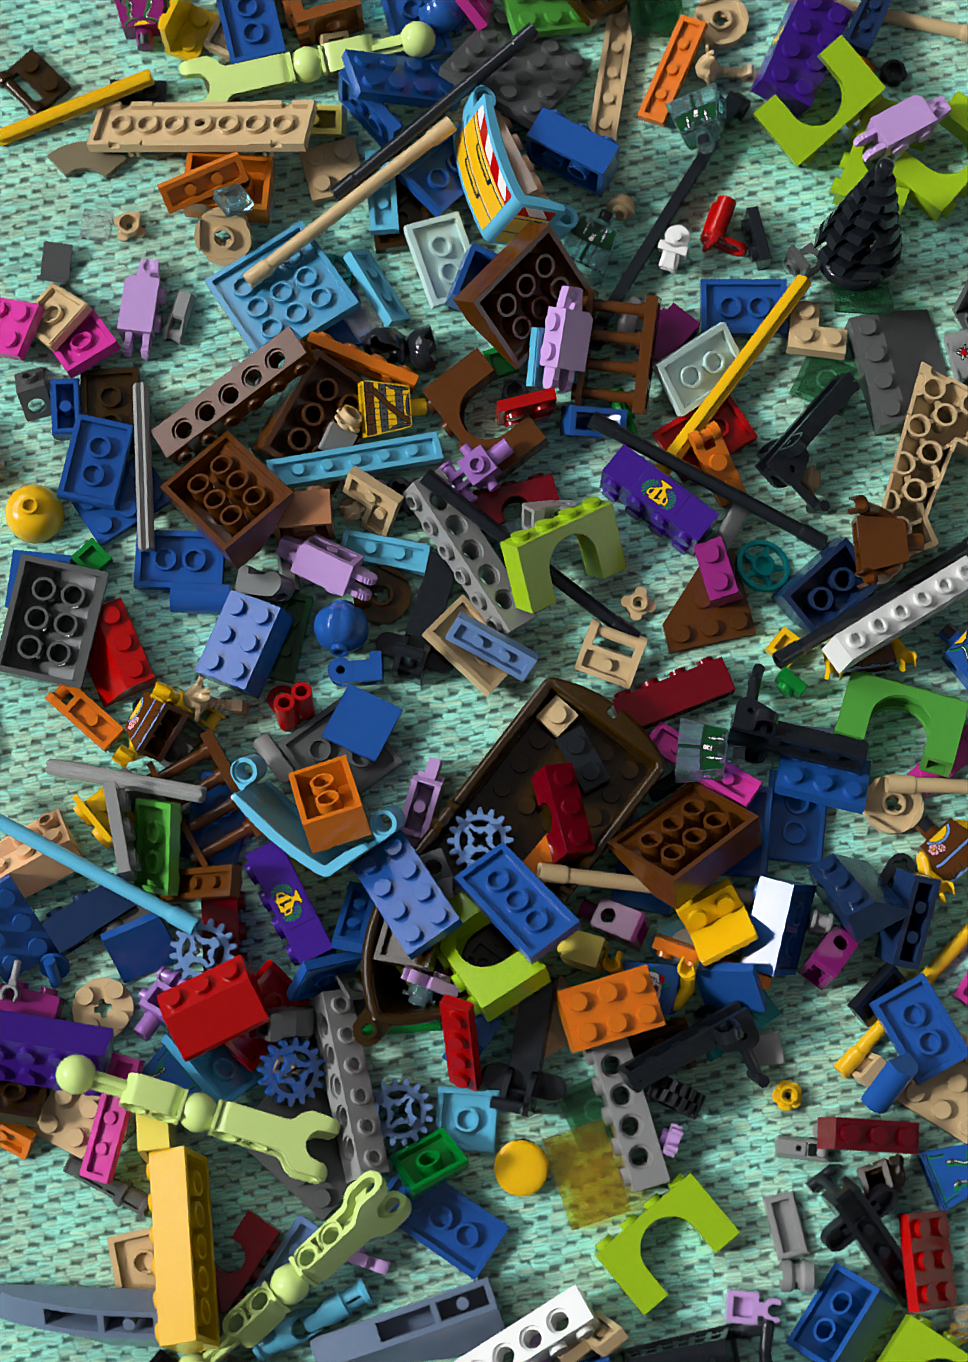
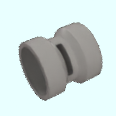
[779,1260,815,1293]

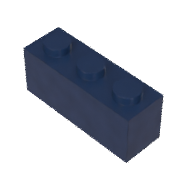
[874,868,941,970]
[41,873,137,956]

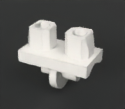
[658,225,690,274]

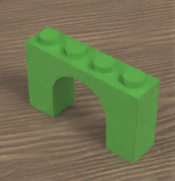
[834,670,968,778]

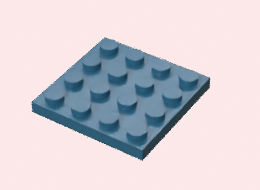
[204,221,361,353]

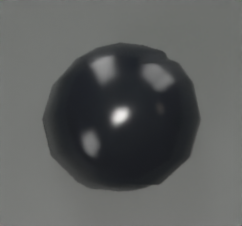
[406,324,438,372]
[363,327,407,365]

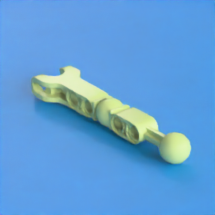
[179,21,436,102]
[56,1055,341,1184]
[179,1170,412,1362]

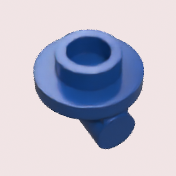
[39,953,70,988]

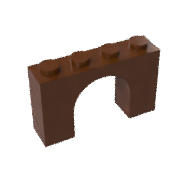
[422,348,550,483]

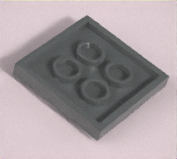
[277,698,403,796]

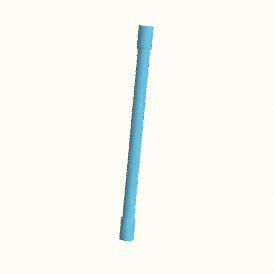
[0,813,201,935]

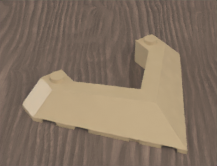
[881,361,968,560]

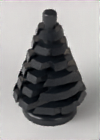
[814,157,902,291]

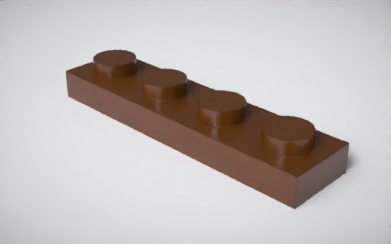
[156,864,242,903]

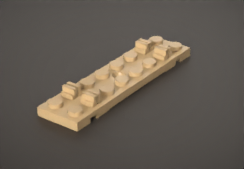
[87,100,317,157]

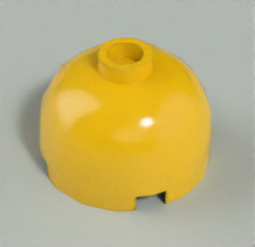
[5,484,65,544]

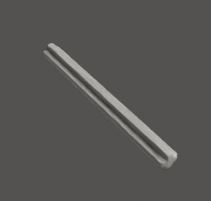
[133,382,155,552]
[45,758,207,803]

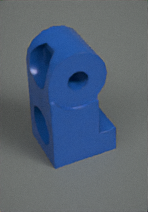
[327,650,385,687]

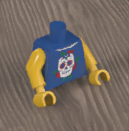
[602,951,699,1015]

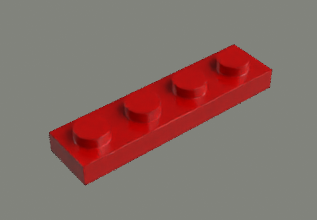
[440,994,482,1092]

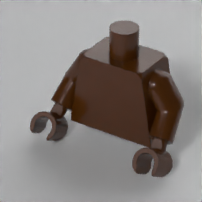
[848,495,924,589]

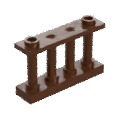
[571,289,662,415]
[146,729,269,868]

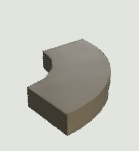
[47,141,128,179]

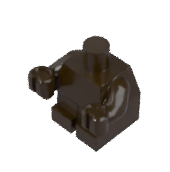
[856,1154,905,1195]

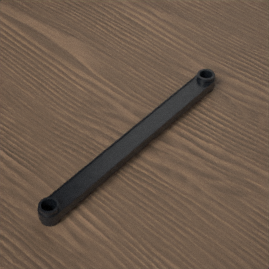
[592,90,751,351]

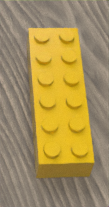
[146,1146,220,1354]

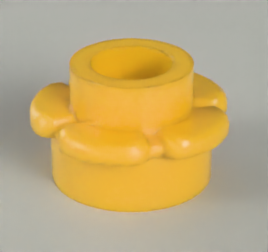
[772,1080,802,1111]

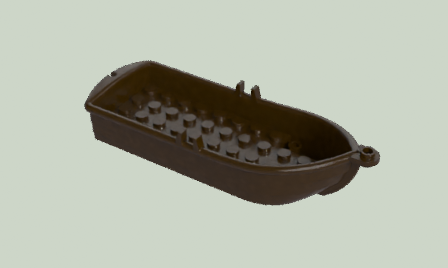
[352,677,666,1047]

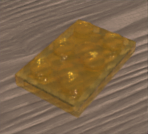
[542,1119,631,1231]

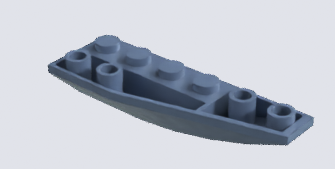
[309,1276,505,1362]
[0,1284,159,1347]

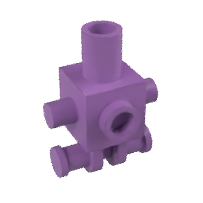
[439,438,514,504]
[133,966,191,1041]

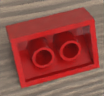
[87,597,158,708]
[156,954,271,1062]

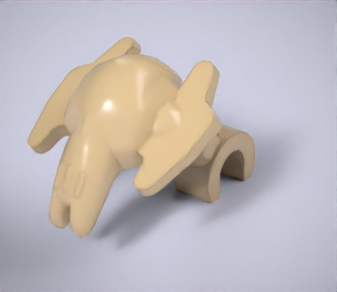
[695,44,759,91]
[183,676,249,723]

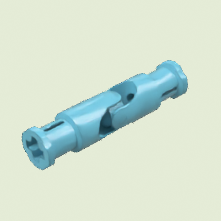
[252,1278,374,1362]

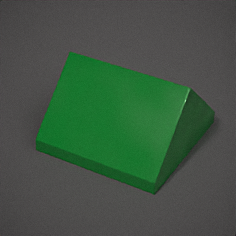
[389,1127,470,1201]

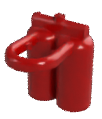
[700,195,748,257]
[267,682,315,732]

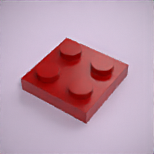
[495,387,557,428]

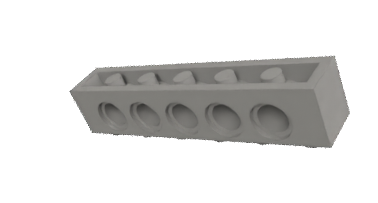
[403,468,537,637]
[308,989,390,1184]
[583,1037,670,1192]

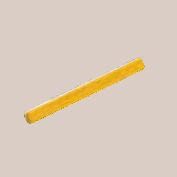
[0,69,155,146]

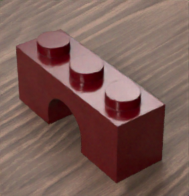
[472,473,560,534]
[531,762,595,864]
[817,1117,919,1154]
[215,1210,282,1314]

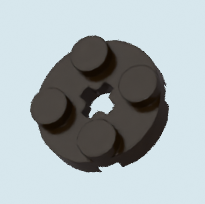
[353,565,412,625]

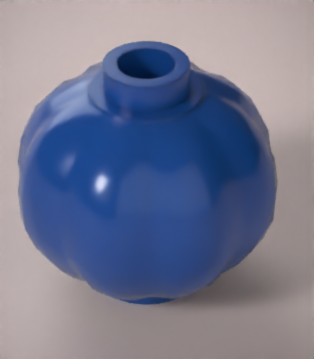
[418,0,467,35]
[314,600,369,657]

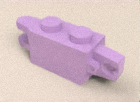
[853,95,951,162]
[117,259,167,359]
[540,286,593,393]
[276,534,378,601]
[401,757,445,847]

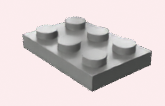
[103,781,142,882]

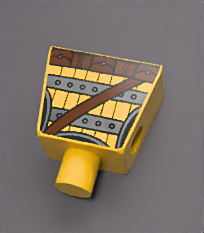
[358,381,427,439]

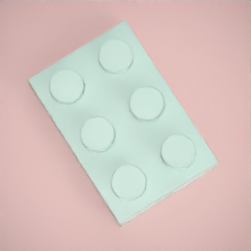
[403,211,470,309]
[652,322,750,416]

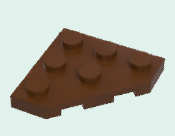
[662,549,756,654]

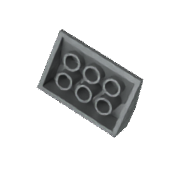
[844,309,948,436]
[0,554,110,689]
[245,1067,388,1221]

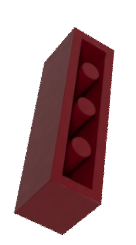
[611,656,736,730]
[201,891,249,972]

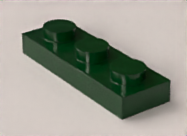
[268,593,314,684]

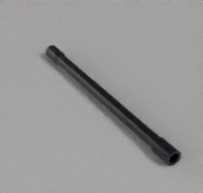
[329,23,540,201]
[587,411,829,551]
[419,469,641,637]
[772,537,968,669]

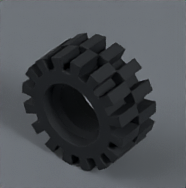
[645,1076,706,1120]

